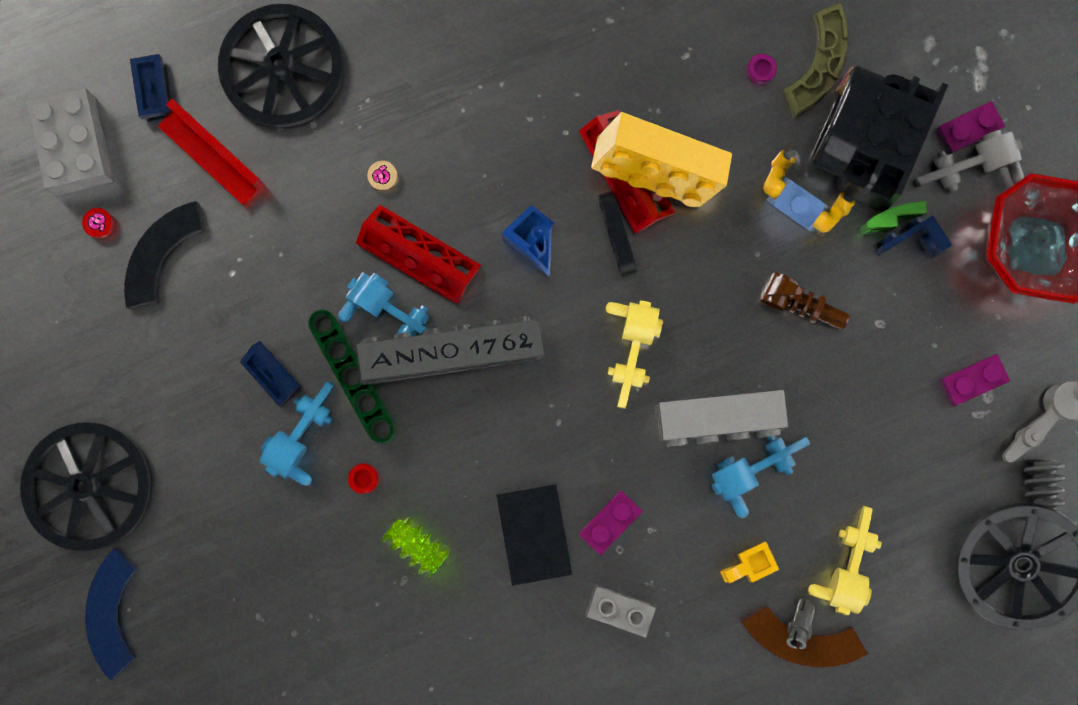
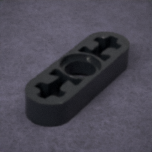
[598,191,637,277]

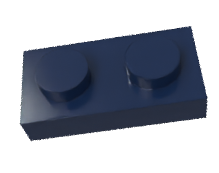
[130,54,171,119]
[240,341,300,407]

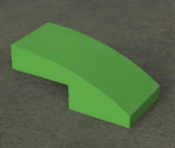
[860,201,927,233]

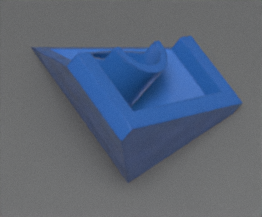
[502,205,555,277]

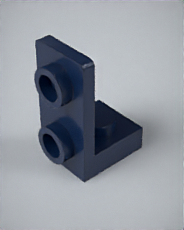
[876,215,953,257]

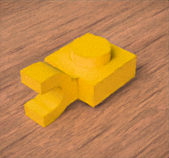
[720,541,779,583]

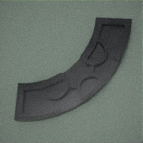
[124,201,204,309]

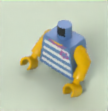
[763,150,856,233]

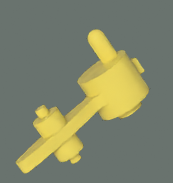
[605,300,663,409]
[808,506,882,616]

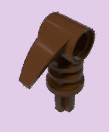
[760,272,850,330]

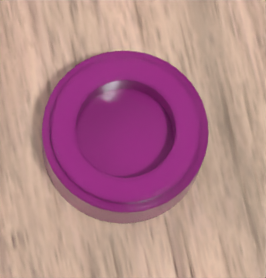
[746,53,777,85]

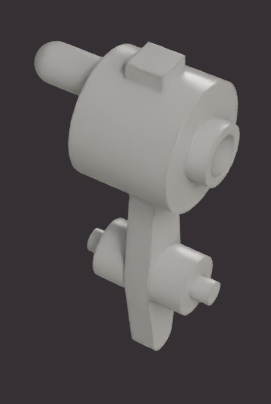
[914,130,1024,192]
[1002,381,1078,462]

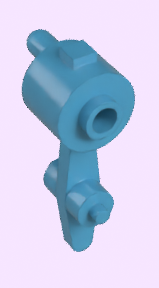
[338,272,430,337]
[260,381,335,486]
[711,436,810,518]

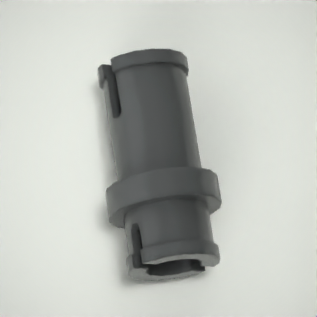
[786,599,817,649]

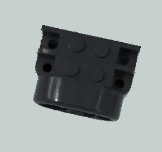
[812,66,948,211]

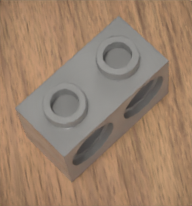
[586,585,656,638]

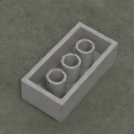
[654,390,788,447]

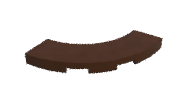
[740,605,868,668]

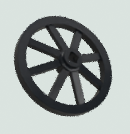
[218,4,344,128]
[20,422,151,551]
[957,503,1078,630]

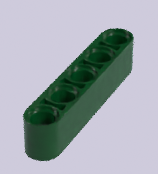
[308,309,397,444]

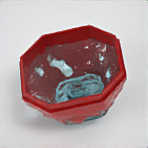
[985,173,1078,304]

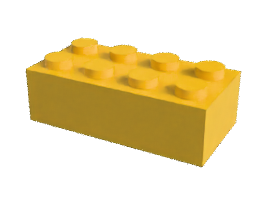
[591,112,732,207]

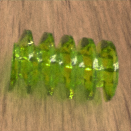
[380,516,450,580]

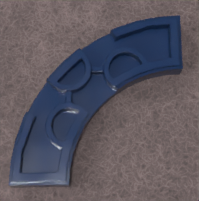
[85,548,138,681]

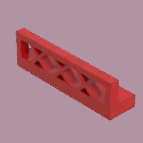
[158,98,266,208]
[579,110,676,234]
[355,204,481,304]

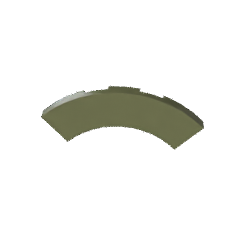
[782,2,849,117]

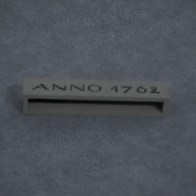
[355,316,545,385]

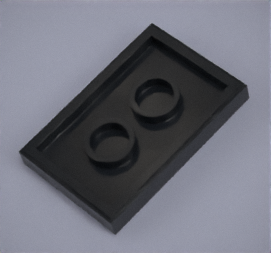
[496,484,572,586]

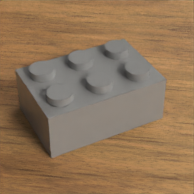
[26,88,114,196]

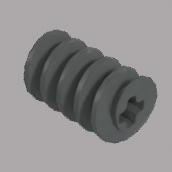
[1024,460,1065,522]

